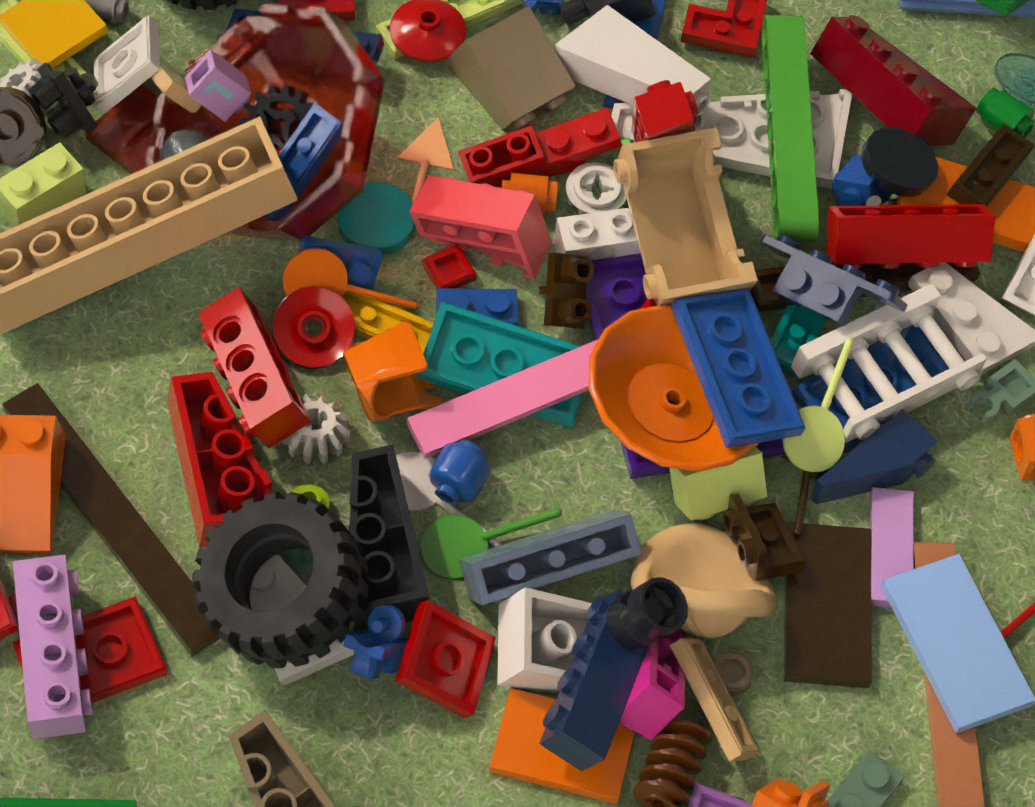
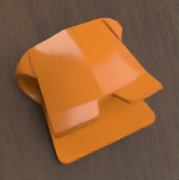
[343,321,442,423]

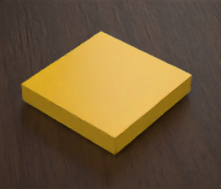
[0,0,108,69]

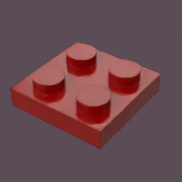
[395,600,496,718]

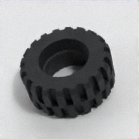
[192,492,369,668]

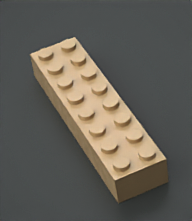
[0,117,298,335]

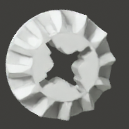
[565,162,627,214]

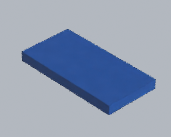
[671,288,806,448]
[791,325,949,454]

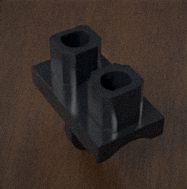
[28,62,98,139]

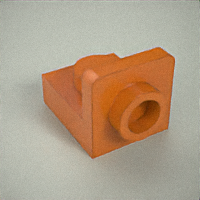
[752,778,831,807]

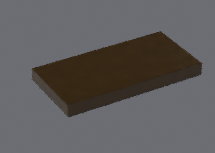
[784,522,872,688]

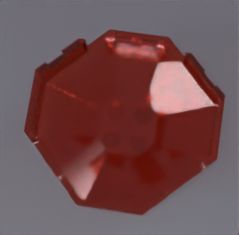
[145,4,385,242]

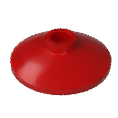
[390,0,466,62]
[273,286,355,368]

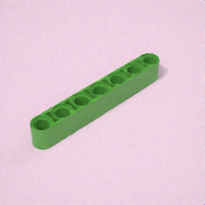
[762,15,819,242]

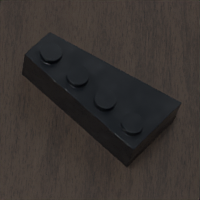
[347,444,430,633]

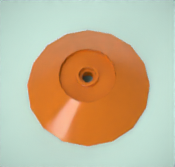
[589,305,758,472]

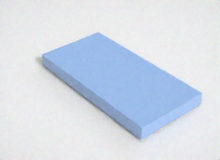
[881,554,1035,734]

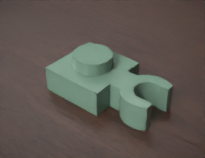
[967,359,1035,425]

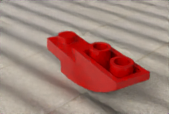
[458,107,622,187]

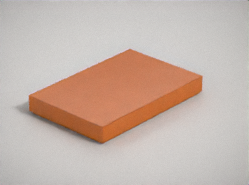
[489,688,635,804]

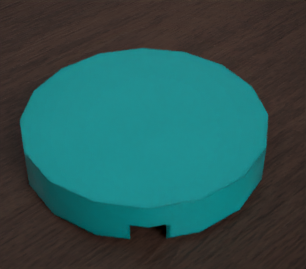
[337,182,415,255]

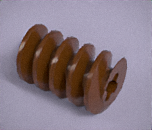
[633,719,713,807]

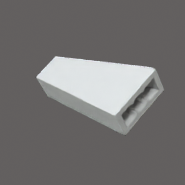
[555,5,711,116]

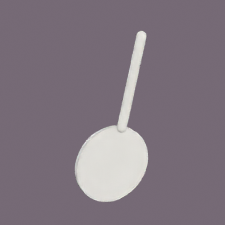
[396,452,501,548]

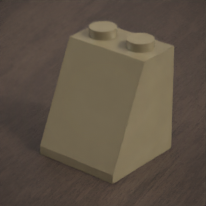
[445,6,576,130]

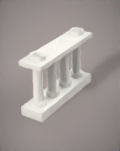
[791,283,987,443]

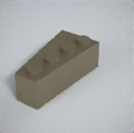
[228,710,336,807]

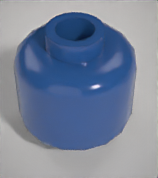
[429,440,491,505]

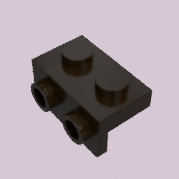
[723,493,805,581]

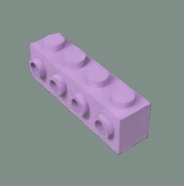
[13,554,92,739]

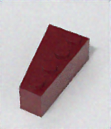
[810,15,977,146]

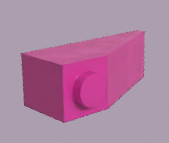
[620,628,686,740]

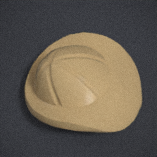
[631,523,778,639]

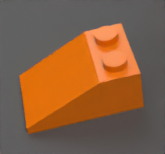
[0,415,66,554]

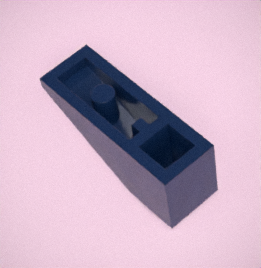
[811,409,938,505]

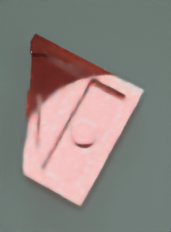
[85,84,170,174]

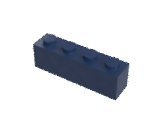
[539,589,649,771]

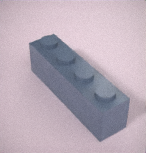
[458,509,642,605]

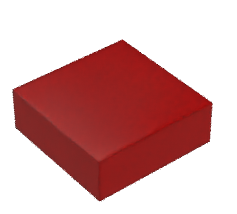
[422,244,477,289]

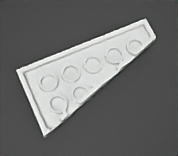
[611,89,852,189]

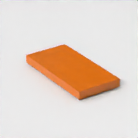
[897,157,1035,253]

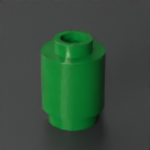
[976,87,1035,138]

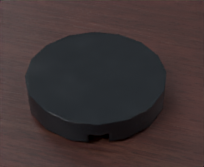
[861,127,938,197]

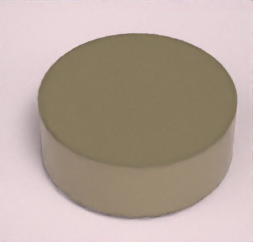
[713,651,754,696]

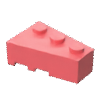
[409,175,553,280]

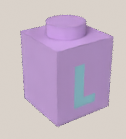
[185,49,251,122]

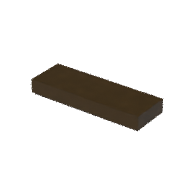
[947,124,1035,207]

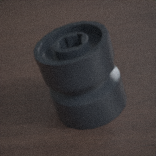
[606,577,688,650]

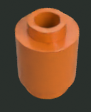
[502,173,558,216]

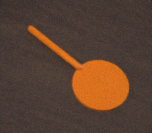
[282,248,418,310]

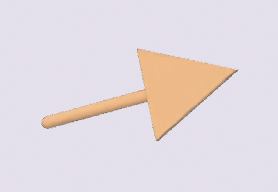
[397,117,454,203]

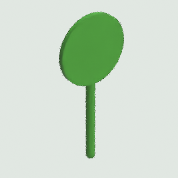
[420,509,562,580]

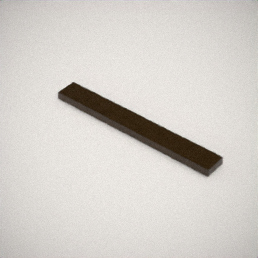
[2,383,220,657]

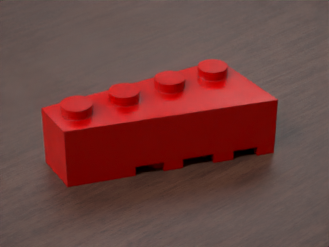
[167,372,274,548]

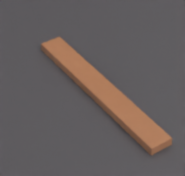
[913,542,985,807]

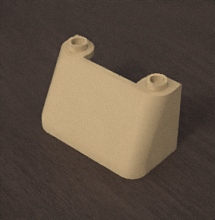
[613,127,758,306]

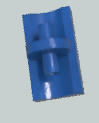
[343,604,408,679]

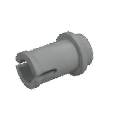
[85,0,129,25]

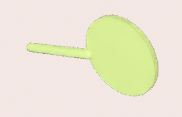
[782,338,854,472]

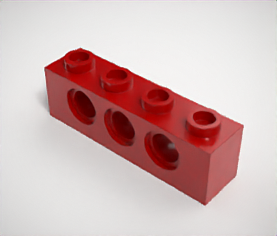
[198,287,311,449]

